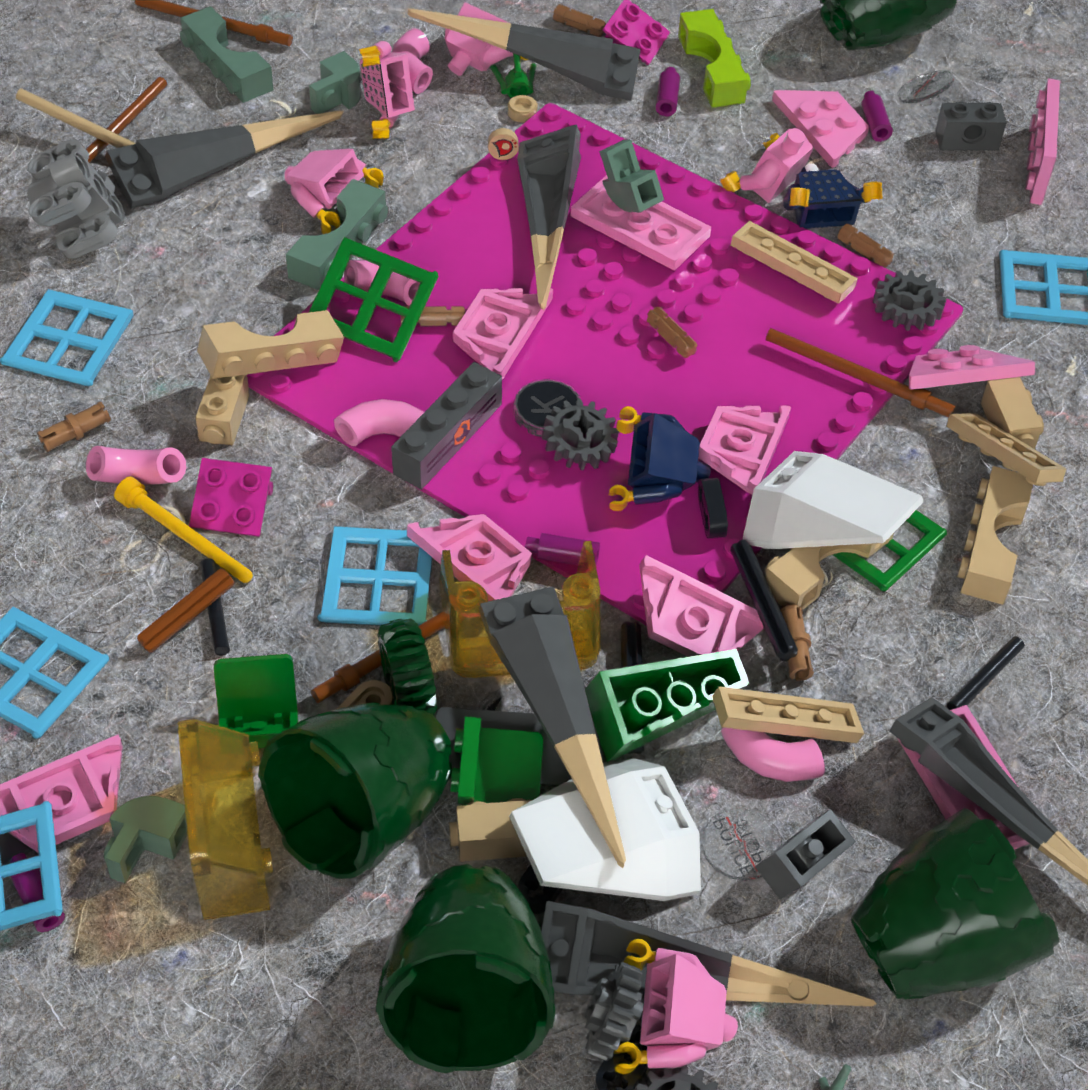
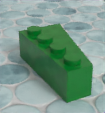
[585,649,749,763]

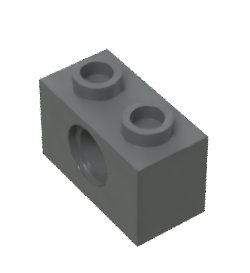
[935,102,1007,151]
[755,809,856,900]

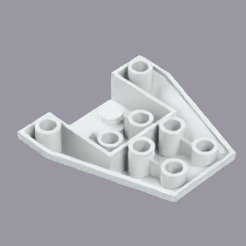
[743,451,924,549]
[509,758,701,901]

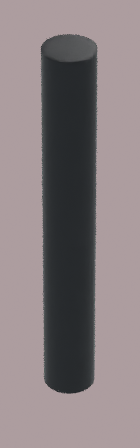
[200,559,230,656]
[947,636,1025,710]

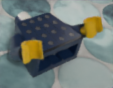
[783,164,883,229]
[609,406,711,511]

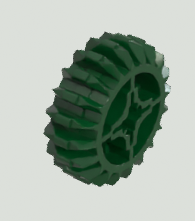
[377,619,437,716]

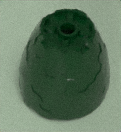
[820,0,957,50]
[258,703,452,879]
[850,808,1060,999]
[376,864,555,1074]

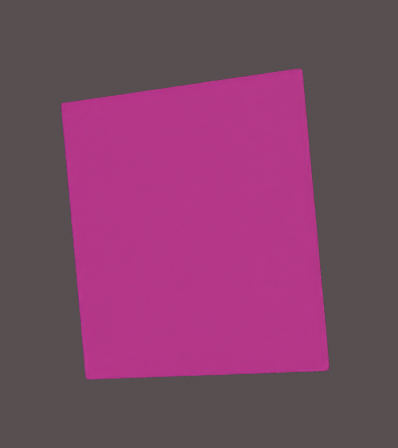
[247,103,963,626]

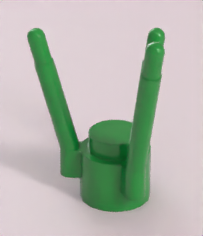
[490,53,536,98]

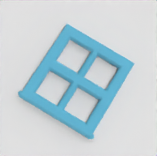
[999,250,1088,325]
[0,289,134,387]
[317,526,433,626]
[0,607,109,739]
[0,801,63,931]

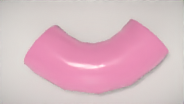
[392,28,433,94]
[344,260,431,306]
[334,399,424,446]
[86,445,186,485]
[721,727,825,782]

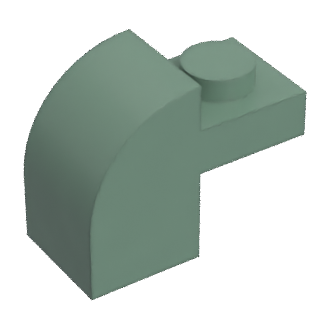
[309,51,361,114]
[600,139,664,213]
[104,796,192,883]

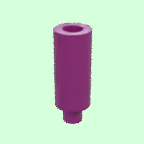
[655,67,680,116]
[861,91,893,142]
[525,533,600,569]
[10,853,65,932]

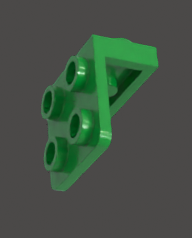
[214,654,299,753]
[450,717,544,806]

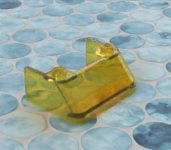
[439,541,601,678]
[178,719,273,920]

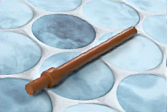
[135,0,293,46]
[86,77,167,163]
[766,328,956,418]
[311,593,485,703]

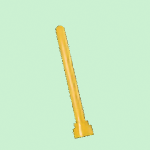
[114,476,253,583]

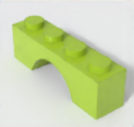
[678,9,751,108]

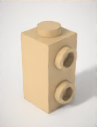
[195,374,249,446]
[981,377,1044,449]
[449,798,532,862]

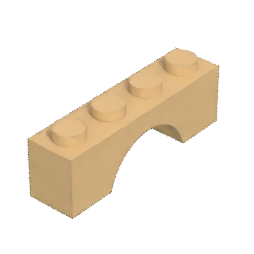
[197,310,344,379]
[957,466,1033,605]
[764,533,894,610]

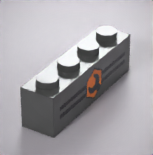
[391,362,502,490]

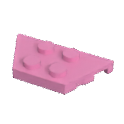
[772,90,869,168]
[453,288,553,380]
[909,345,1035,390]
[698,405,791,495]
[407,514,532,602]
[639,555,764,657]
[0,734,123,853]

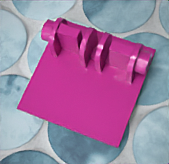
[602,0,670,65]
[189,458,273,537]

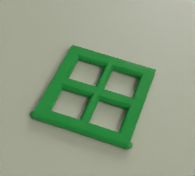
[309,237,439,362]
[833,510,947,592]

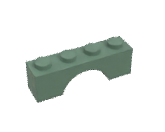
[180,6,274,103]
[286,179,388,290]

